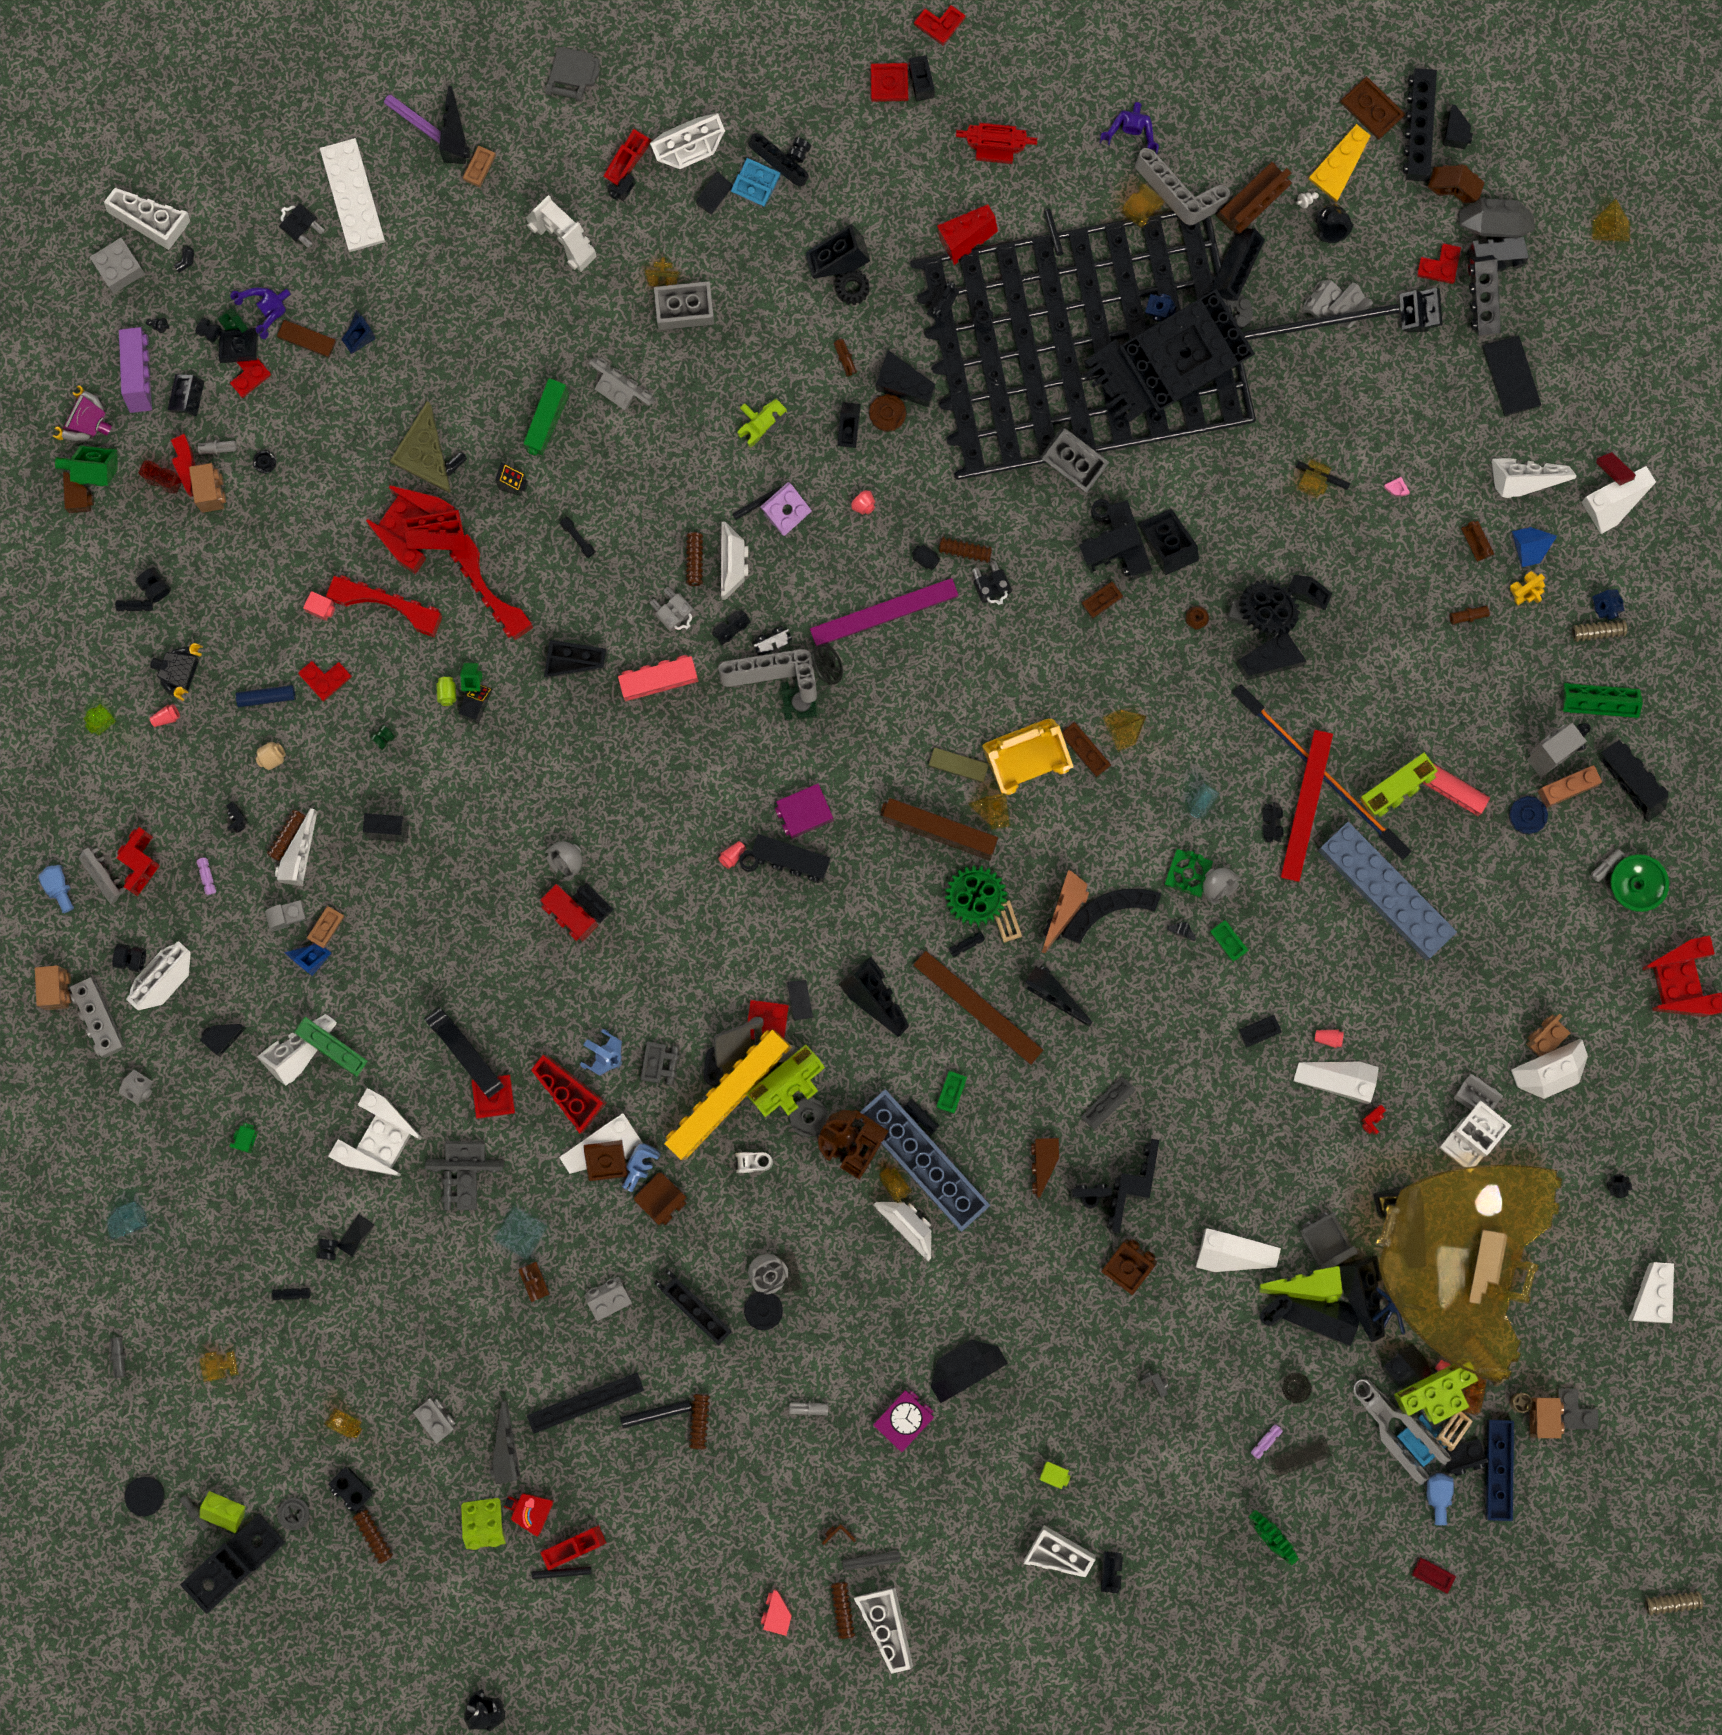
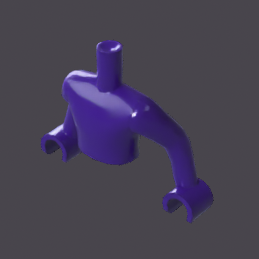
[1099,102,1159,154]
[230,288,291,339]

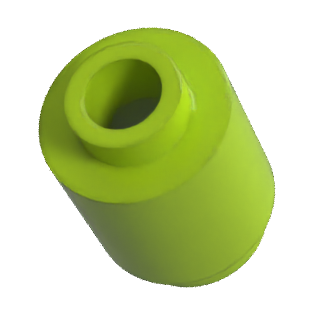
[436,677,456,706]

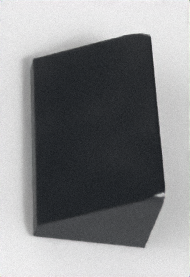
[696,172,733,215]
[787,980,813,1021]

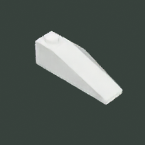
[559,1114,643,1174]

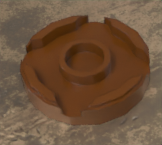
[869,394,906,432]

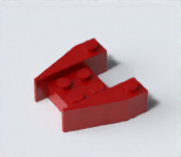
[366,485,456,575]
[1642,936,1722,1017]

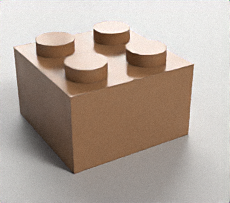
[189,463,227,513]
[35,966,72,1010]
[1529,1398,1564,1438]

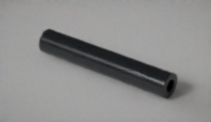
[620,1400,692,1428]

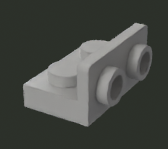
[1328,283,1373,329]
[413,1398,456,1444]

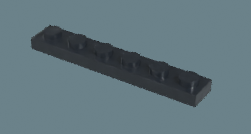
[527,1372,645,1434]

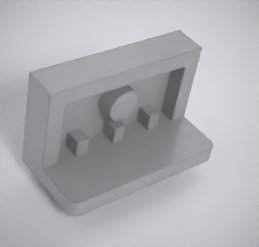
[1302,280,1343,318]
[1454,1074,1503,1111]
[584,1277,632,1321]

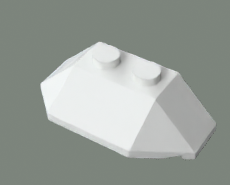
[650,113,725,169]
[721,522,748,600]
[126,941,190,1010]
[1511,1038,1588,1099]
[874,1202,931,1261]

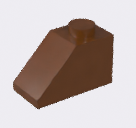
[63,472,94,513]

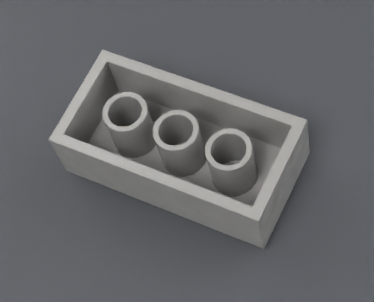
[1527,723,1587,778]

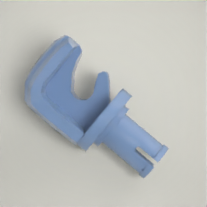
[38,865,74,913]
[622,1144,661,1192]
[1426,1473,1454,1525]

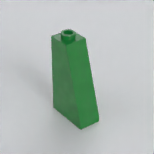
[524,378,569,456]

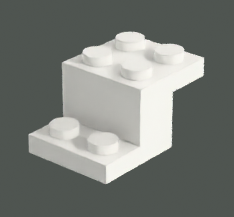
[1439,1101,1511,1173]

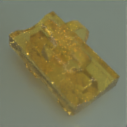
[645,257,680,287]
[879,1167,912,1203]
[324,1408,362,1439]

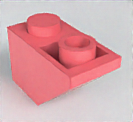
[761,1589,792,1636]

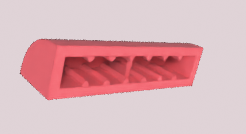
[1415,762,1490,816]

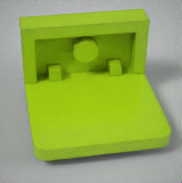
[461,1498,506,1550]

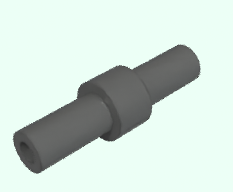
[179,1495,211,1531]

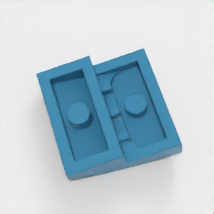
[731,158,781,207]

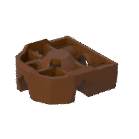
[818,1110,889,1180]

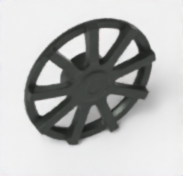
[811,644,843,685]

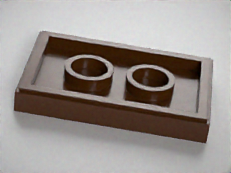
[1340,76,1406,140]

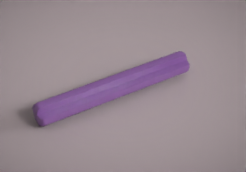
[384,95,441,144]

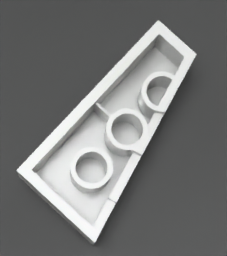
[104,188,190,250]
[854,1588,913,1674]

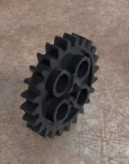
[1239,580,1300,638]

